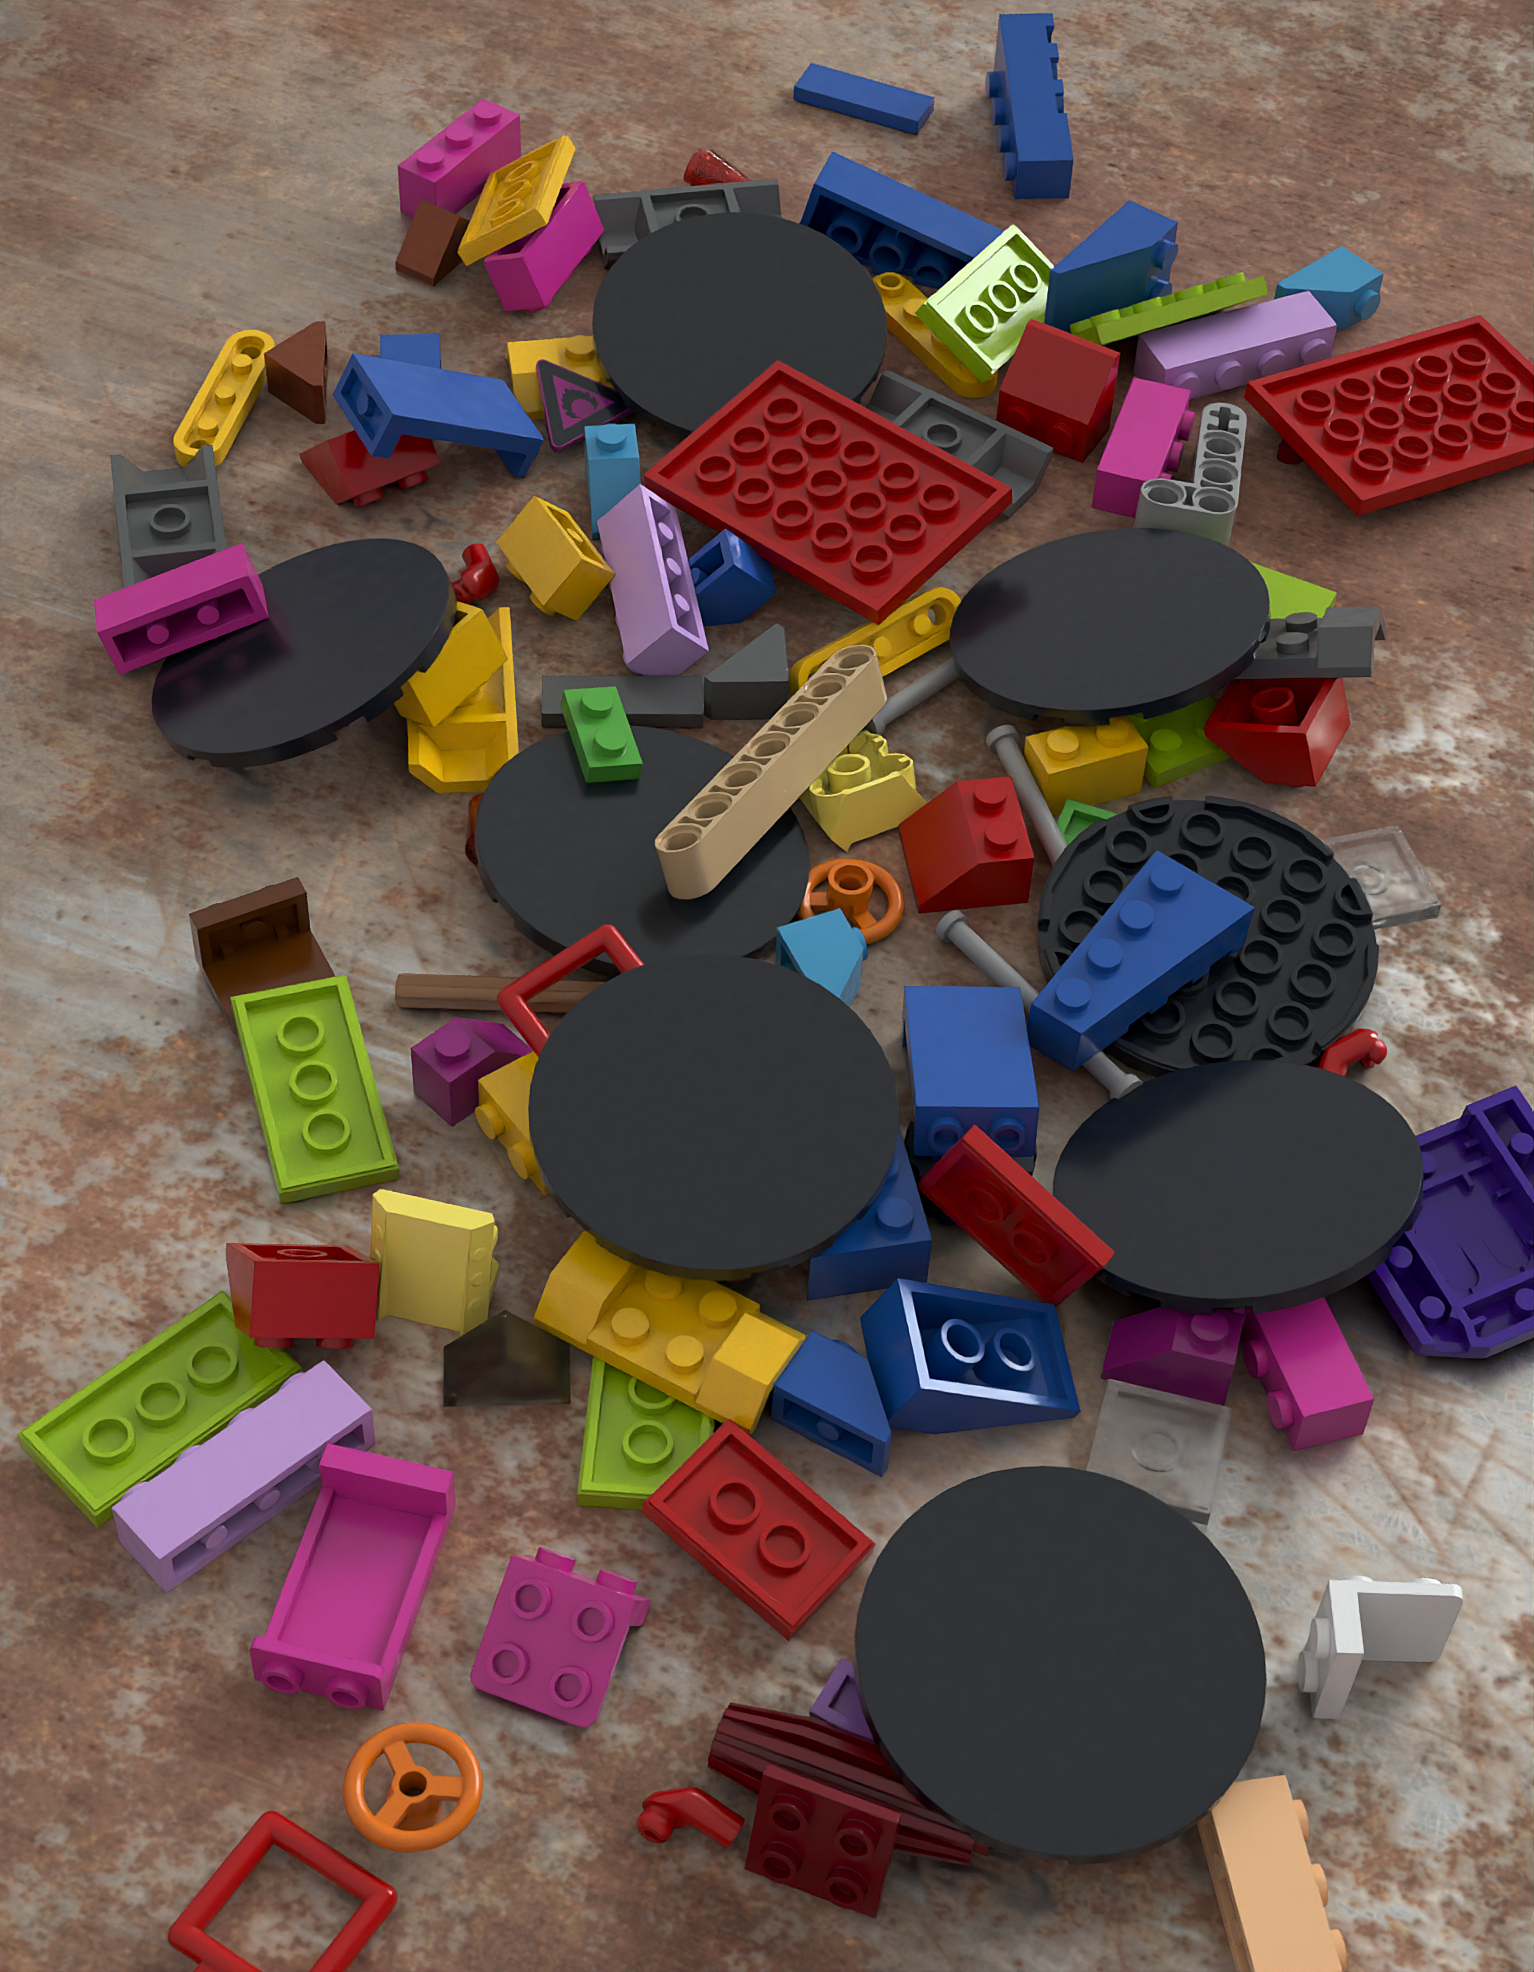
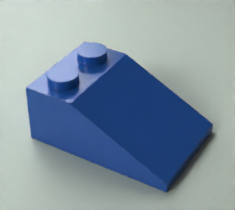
[1044,200,1178,334]
[860,1278,1081,1434]

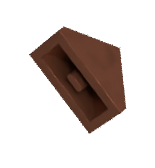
[395,199,470,286]
[264,321,329,424]

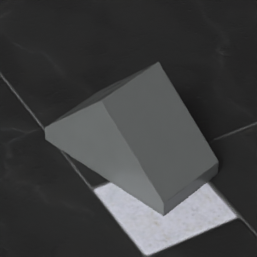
[703,623,789,720]

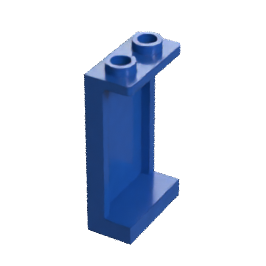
[332,353,544,478]
[901,986,1039,1157]

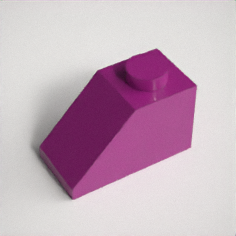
[410,1017,533,1127]
[1101,1307,1245,1407]

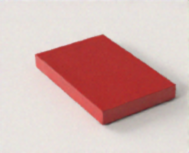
[916,1124,1115,1308]
[641,1419,876,1641]

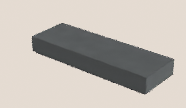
[541,675,703,727]

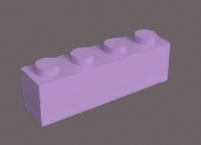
[1133,291,1337,400]
[597,484,709,676]
[112,1360,375,1594]

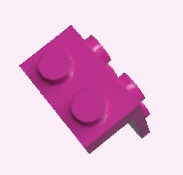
[470,1547,652,1727]

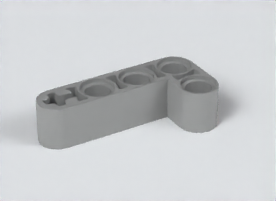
[1133,402,1247,546]

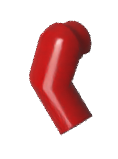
[452,543,499,605]
[1318,1028,1387,1077]
[637,1786,745,1848]

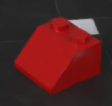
[996,319,1120,463]
[299,430,441,508]
[1203,678,1350,788]
[898,776,1034,914]
[226,1243,379,1349]

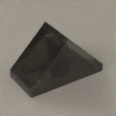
[443,1310,571,1407]

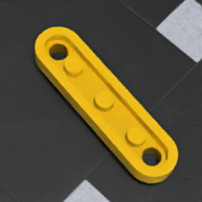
[872,272,998,398]
[173,330,275,467]
[788,587,961,696]

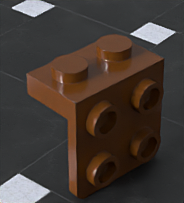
[189,877,336,1036]

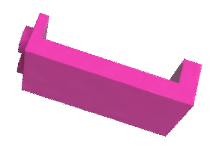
[250,1443,456,1711]

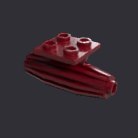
[707,1703,991,1919]

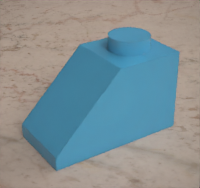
[1274,246,1384,330]
[584,424,641,540]
[775,908,868,1007]

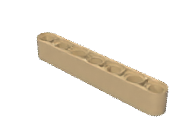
[655,645,887,899]

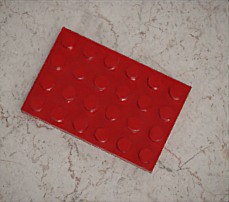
[1244,315,1534,516]
[643,360,1013,625]

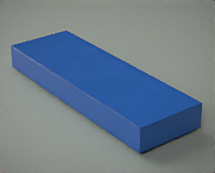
[793,63,935,135]

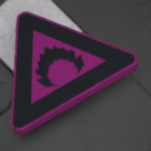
[535,359,633,452]

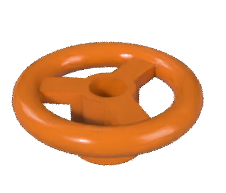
[797,858,905,945]
[343,1722,483,1853]

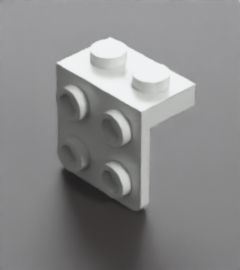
[1298,1576,1463,1720]

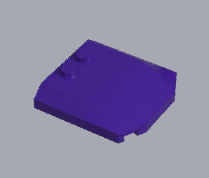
[1367,1085,1534,1358]

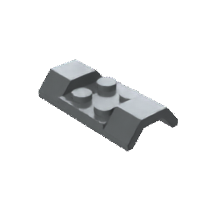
[593,179,782,269]
[865,369,1053,518]
[110,445,227,588]
[1235,606,1387,679]

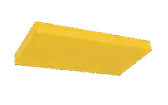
[458,135,576,266]

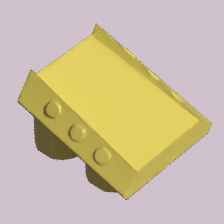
[799,729,927,853]
[370,1189,500,1340]

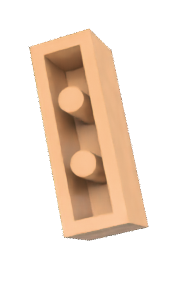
[1197,1775,1348,1972]

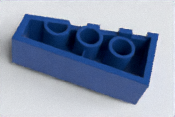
[985,13,1074,199]
[799,151,1003,290]
[1027,850,1255,1072]
[807,1127,932,1301]

